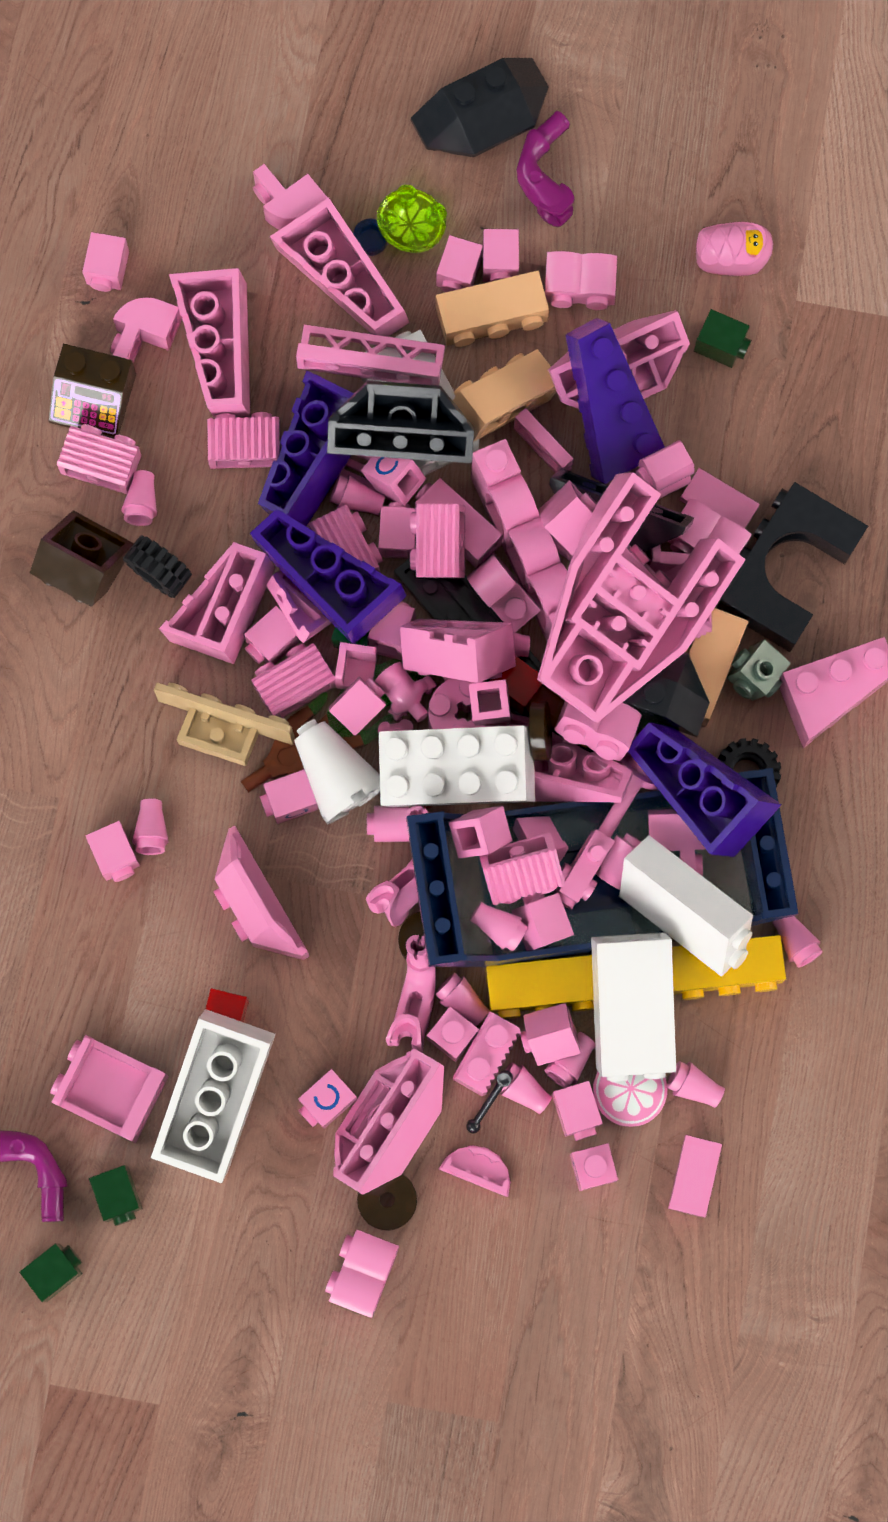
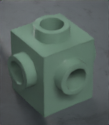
[726,639,791,701]

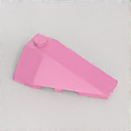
[499,714,633,803]

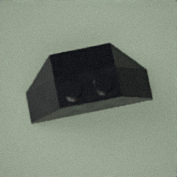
[411,58,549,157]
[327,381,474,463]
[549,468,694,552]
[623,652,710,738]

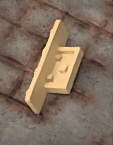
[154,683,295,766]

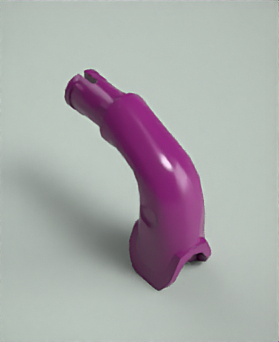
[516,111,575,227]
[0,1130,67,1222]

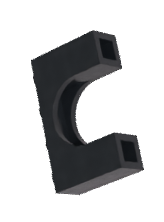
[717,482,868,652]

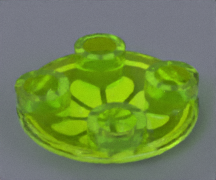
[377,184,447,253]

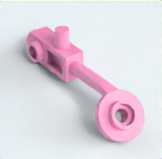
[554,752,657,910]

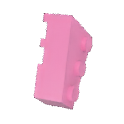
[159,542,275,664]
[400,619,516,683]
[779,637,888,748]

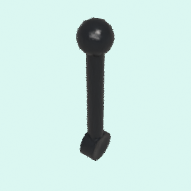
[466,1070,513,1134]

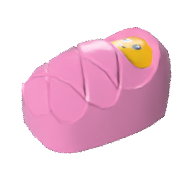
[696,222,773,276]

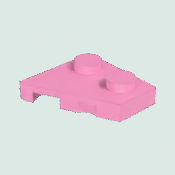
[266,570,331,643]

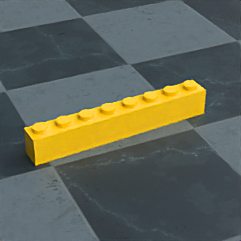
[485,935,786,1019]

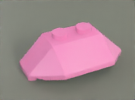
[548,310,690,409]
[213,826,309,960]
[333,1049,444,1195]

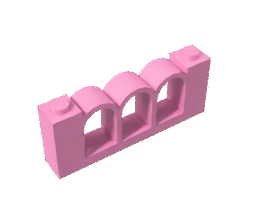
[471,439,567,642]

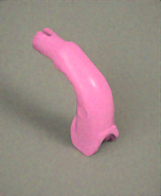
[366,805,428,927]
[386,935,436,1053]

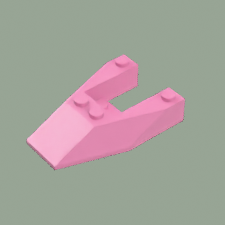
[537,472,746,722]

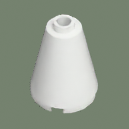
[294,719,380,825]

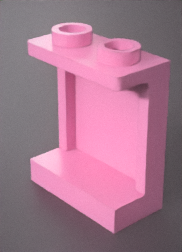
[50,1035,169,1143]

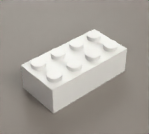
[379,725,535,807]
[151,1009,276,1183]

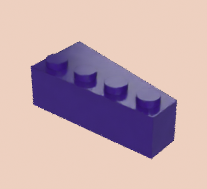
[565,318,665,484]
[258,370,354,526]
[250,509,406,644]
[628,723,782,857]

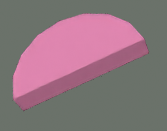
[439,1145,511,1197]

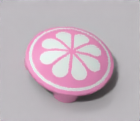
[593,1072,667,1127]

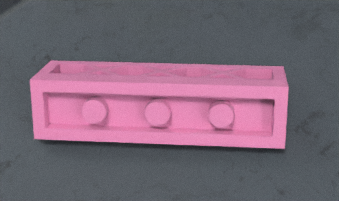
[296,325,445,386]

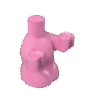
[374,662,437,722]

